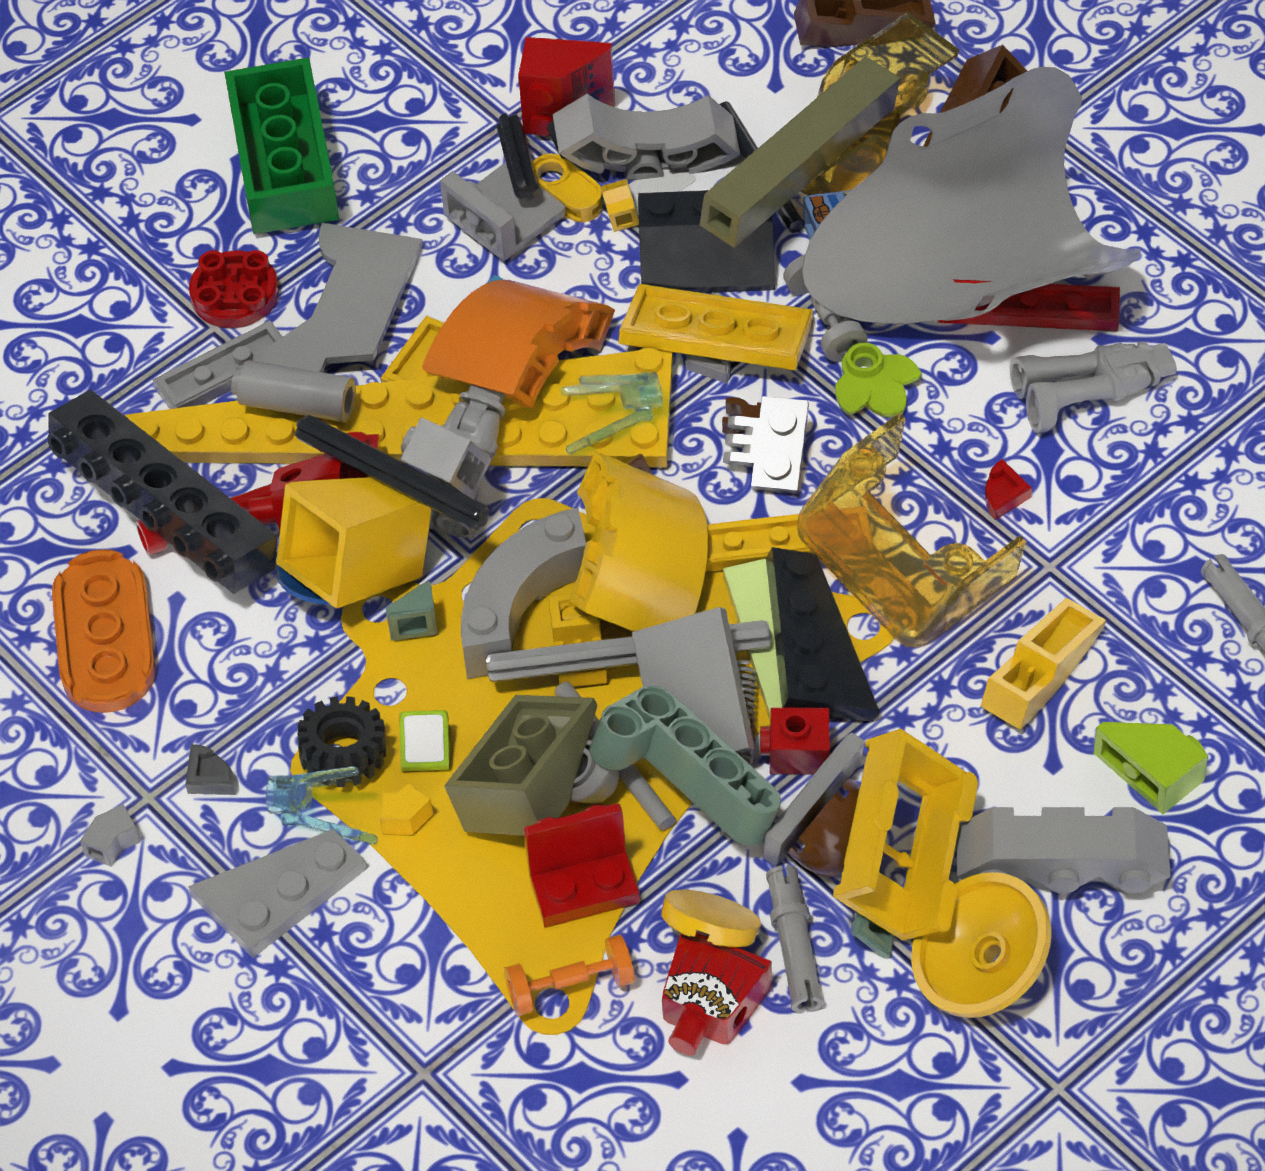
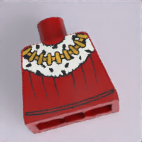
[662,932,772,1056]

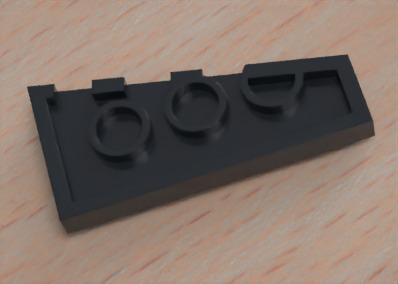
[766,547,879,722]

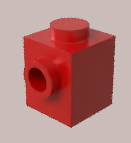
[760,708,830,775]

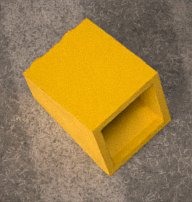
[276,477,432,609]

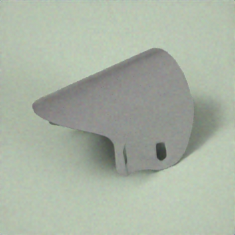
[802,67,1140,324]

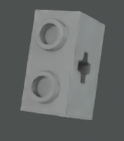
[400,417,492,498]

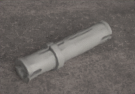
[1201,554,1265,654]
[766,865,823,1013]

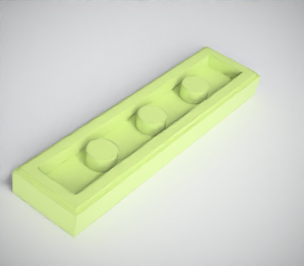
[723,559,782,720]

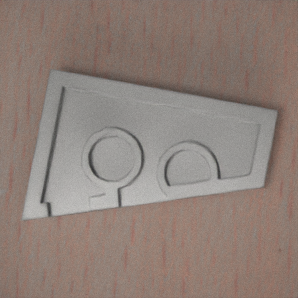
[188,829,366,958]

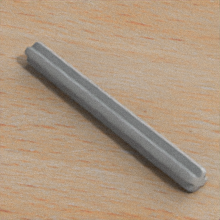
[486,620,771,682]

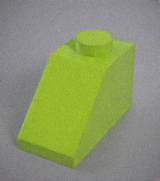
[1093,722,1208,814]

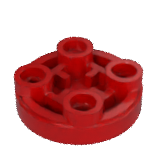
[189,250,279,328]

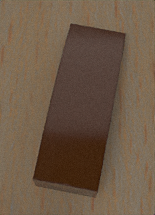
[794,0,936,46]

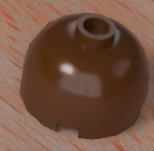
[787,777,860,877]

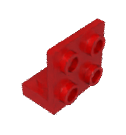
[523,803,640,928]

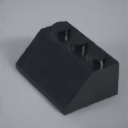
[638,190,775,293]

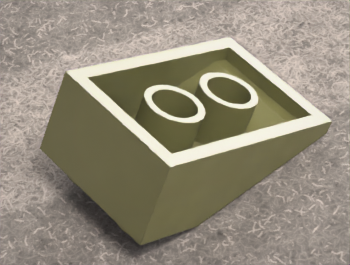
[444,695,597,836]

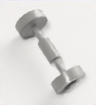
[783,255,868,362]

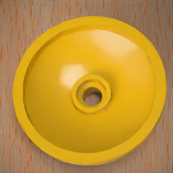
[911,872,1051,1018]

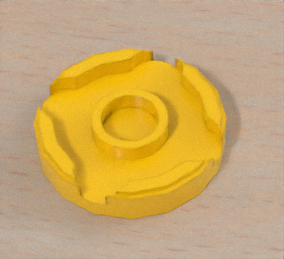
[661,889,761,948]

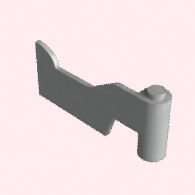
[231,223,423,423]

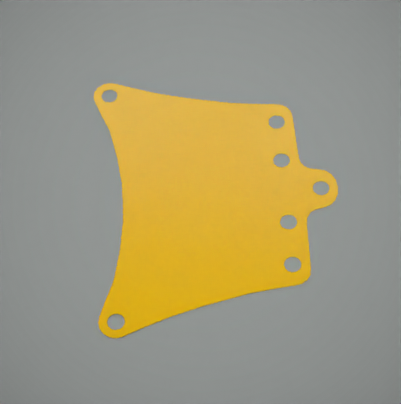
[290,498,897,1035]

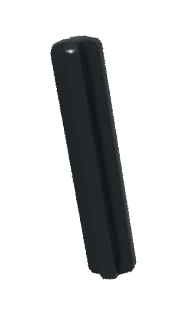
[496,113,539,201]

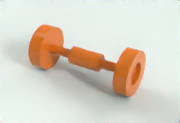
[504,935,635,1016]

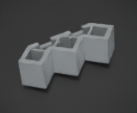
[956,807,1170,895]

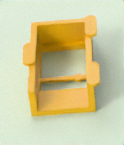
[833,728,978,941]

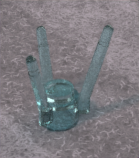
[560,372,663,454]
[266,766,378,844]

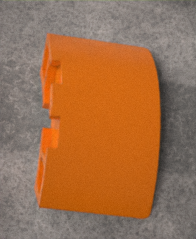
[422,280,615,409]

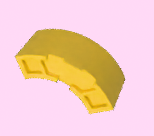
[569,451,708,632]

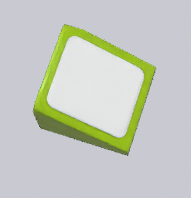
[399,710,450,771]

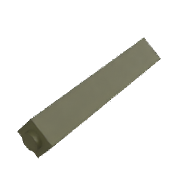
[699,56,900,248]

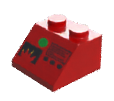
[518,37,615,136]

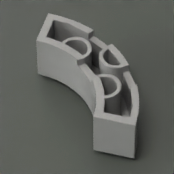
[553,94,740,180]
[461,508,586,679]

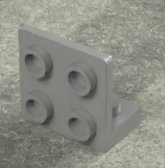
[440,163,566,261]

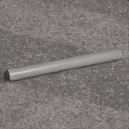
[554,682,676,831]

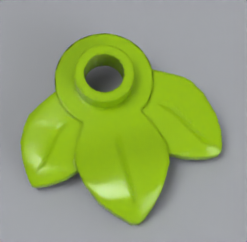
[835,343,922,417]

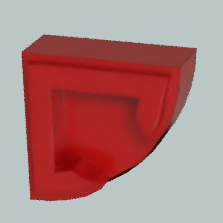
[985,459,1032,520]

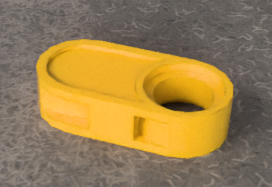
[533,153,603,223]

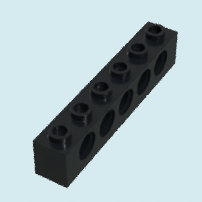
[47,389,277,594]

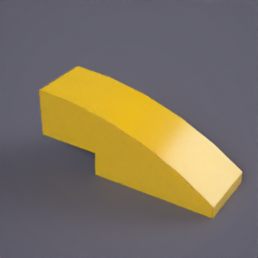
[980,597,1106,730]

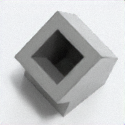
[80,804,140,867]

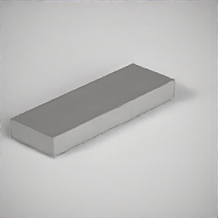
[153,320,283,409]
[762,732,865,867]

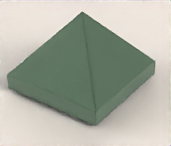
[850,911,894,958]

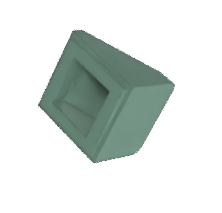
[386,581,438,641]

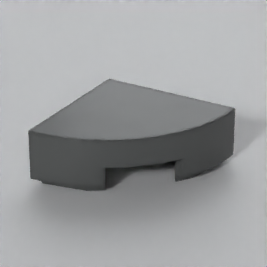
[185,744,236,795]

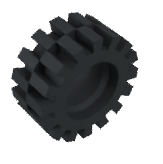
[297,696,386,787]

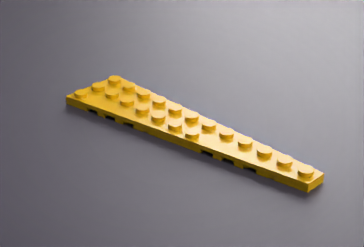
[125,348,673,467]

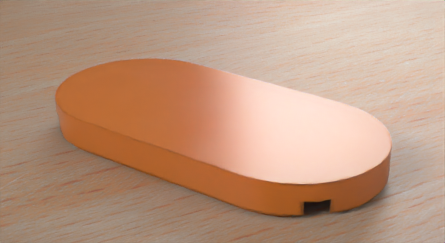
[52,549,156,713]

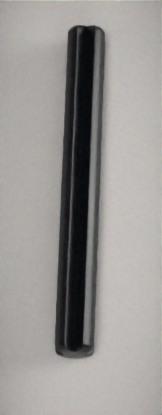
[295,415,490,531]

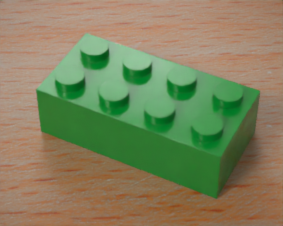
[224,57,340,234]

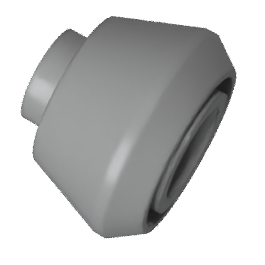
[569,740,619,804]

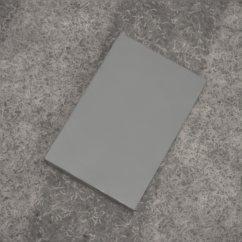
[632,607,755,754]

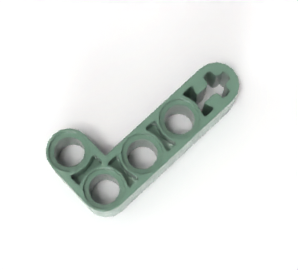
[589,686,781,846]

